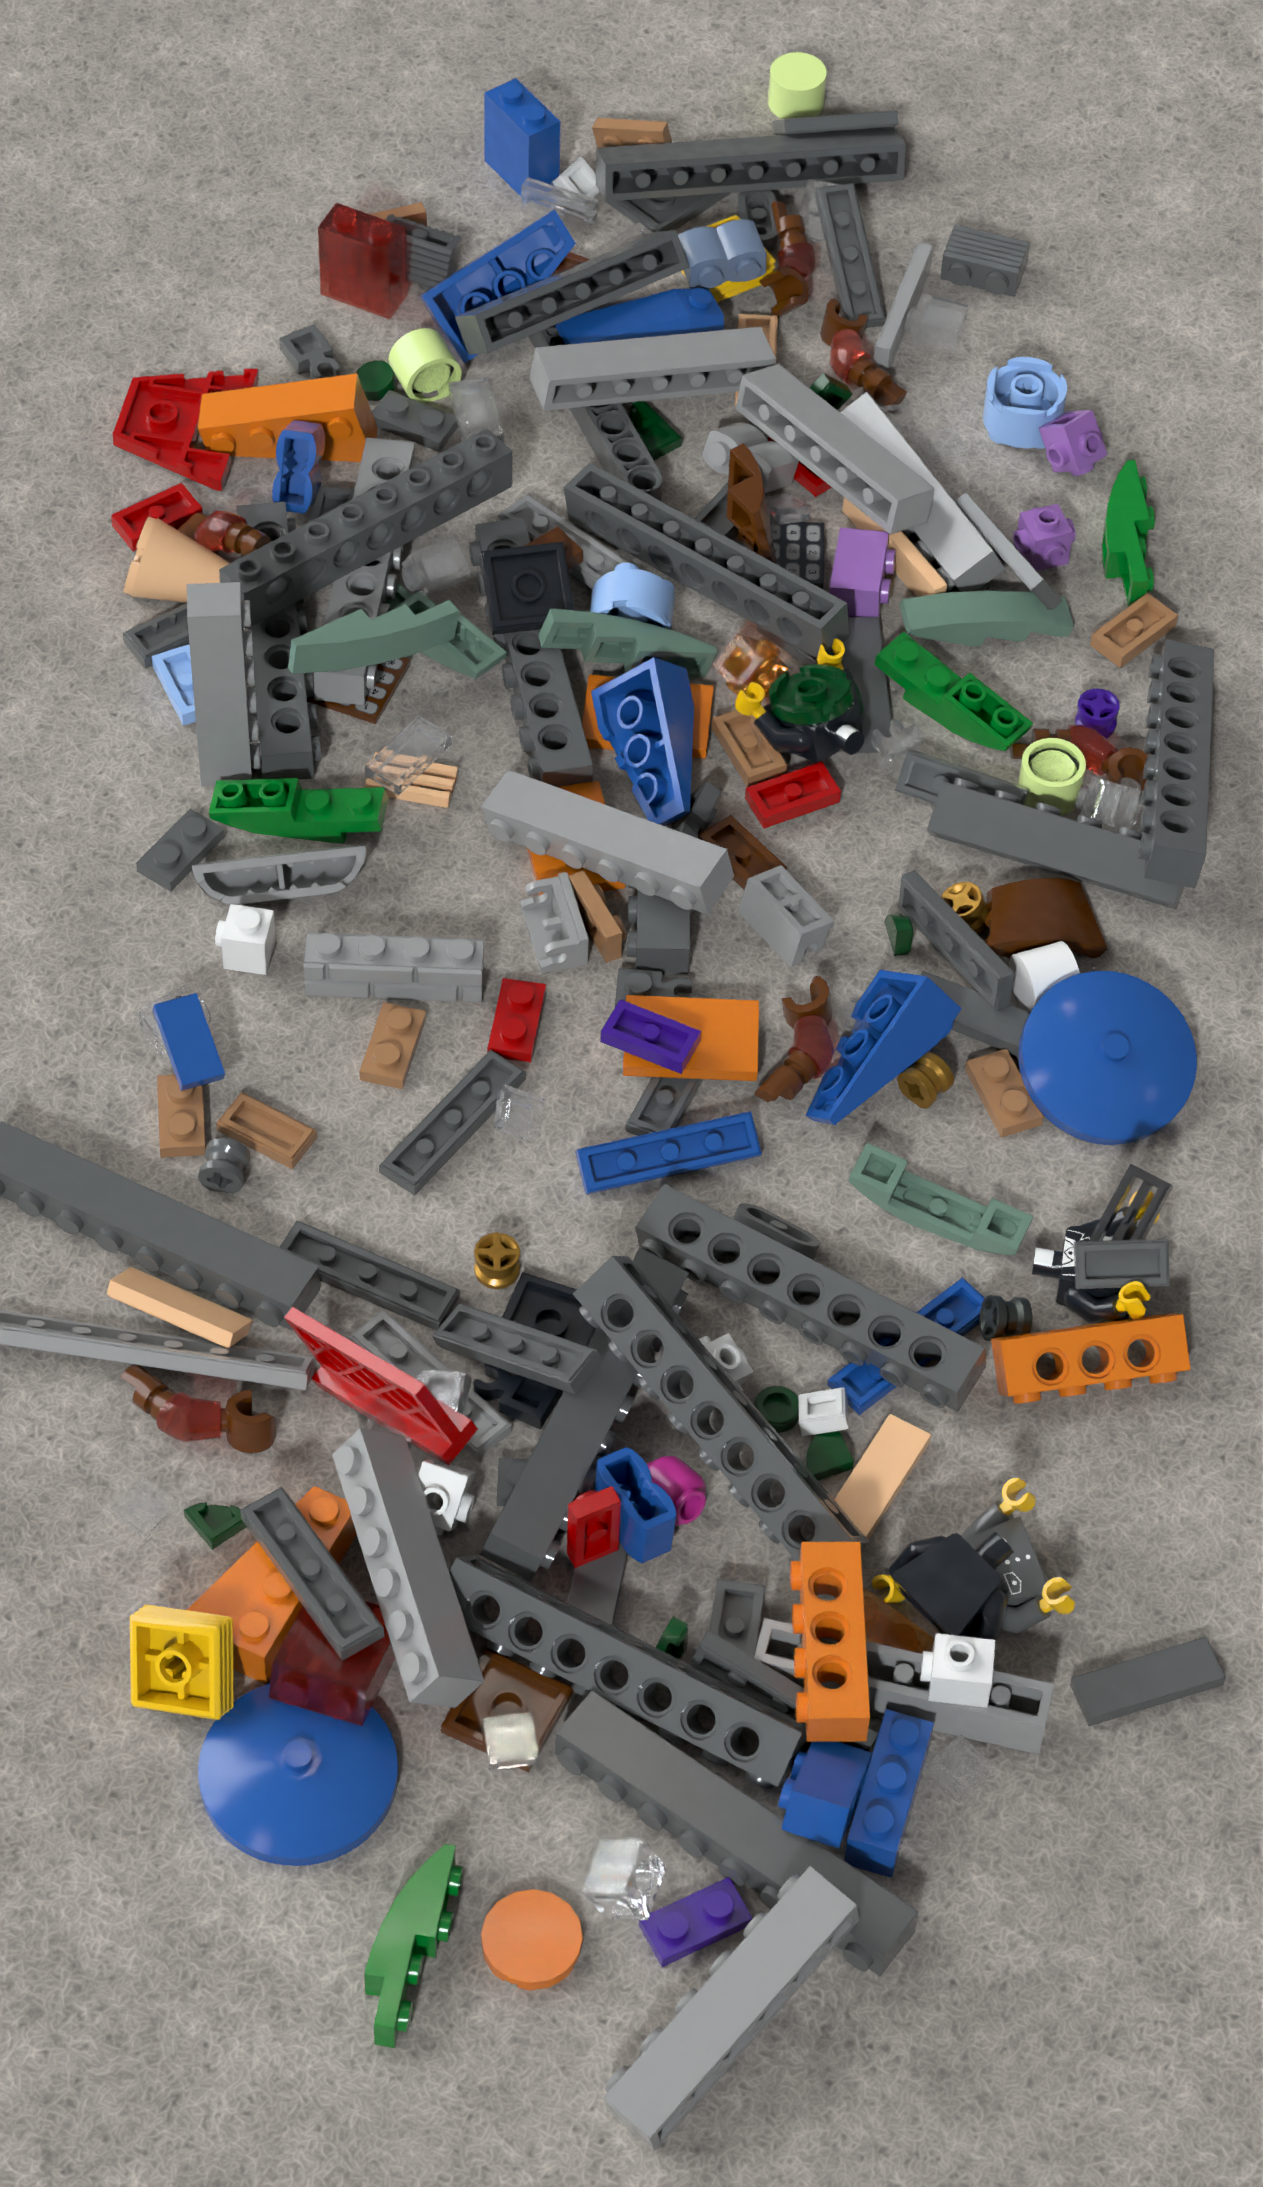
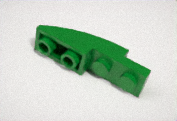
[1102,460,1155,607]
[874,632,1033,751]
[208,778,389,843]
[364,1844,464,2048]

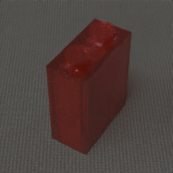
[318,202,408,320]
[269,1601,396,1726]

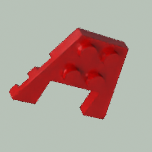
[112,368,259,491]

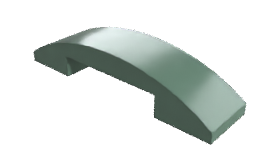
[848,1143,1034,1255]

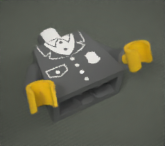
[961,1478,1075,1634]

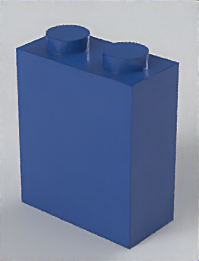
[484,78,561,204]

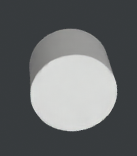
[1009,941,1080,1013]

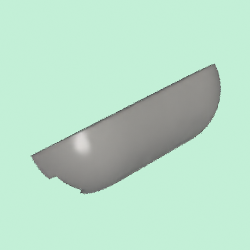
[192,845,366,905]

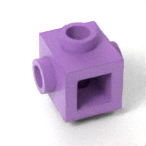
[1039,410,1108,476]
[1013,504,1076,571]

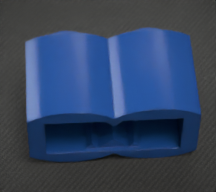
[272,420,325,514]
[594,1447,676,1563]

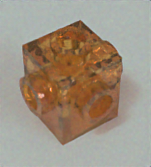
[712,634,789,698]

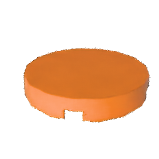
[481,1889,583,1990]

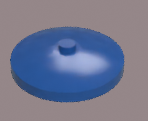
[1018,971,1197,1145]
[198,1679,398,1866]

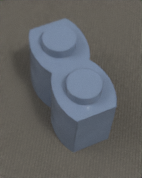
[678,219,766,289]

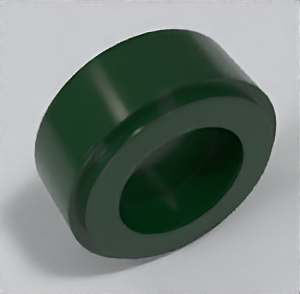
[356,360,396,401]
[754,1386,799,1433]

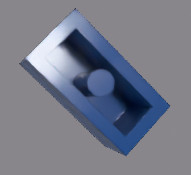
[778,1742,872,1849]

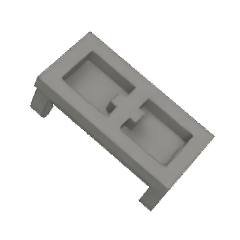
[738,865,835,968]
[520,872,589,973]

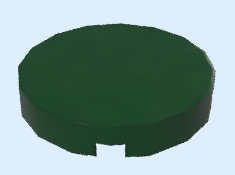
[768,664,854,725]

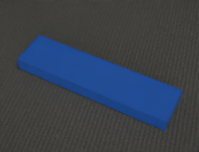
[575,1111,762,1195]
[827,1277,985,1415]

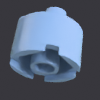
[983,357,1067,449]
[590,563,675,630]

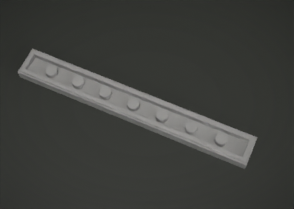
[0,1310,316,1390]

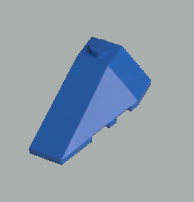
[419,209,576,363]
[555,288,724,345]
[591,657,694,826]
[806,970,962,1125]

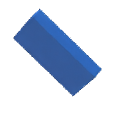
[153,993,225,1091]

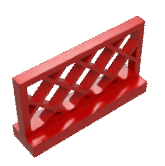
[284,1307,478,1466]

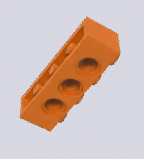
[991,1313,1191,1404]
[790,1542,870,1742]

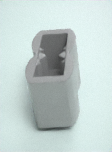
[702,423,799,493]

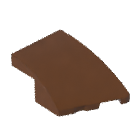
[726,443,777,564]
[984,878,1108,959]

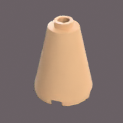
[124,517,230,603]

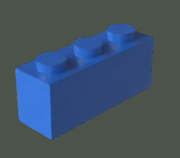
[844,1709,934,1878]

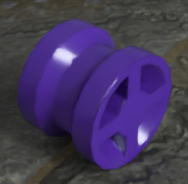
[1075,688,1120,740]

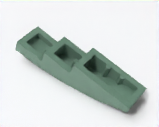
[386,583,507,679]
[899,591,1074,646]
[288,600,459,674]
[538,609,717,679]

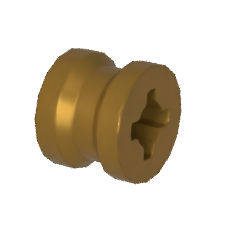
[941,882,988,934]
[897,1052,954,1109]
[474,1232,520,1289]

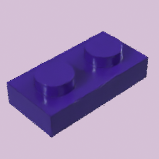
[600,999,701,1074]
[639,1877,753,1967]

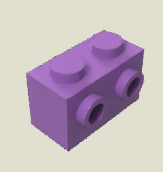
[829,528,896,617]

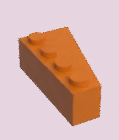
[198,373,378,462]
[187,1486,357,1684]

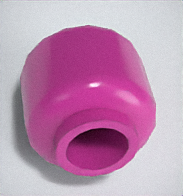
[647,1456,706,1526]

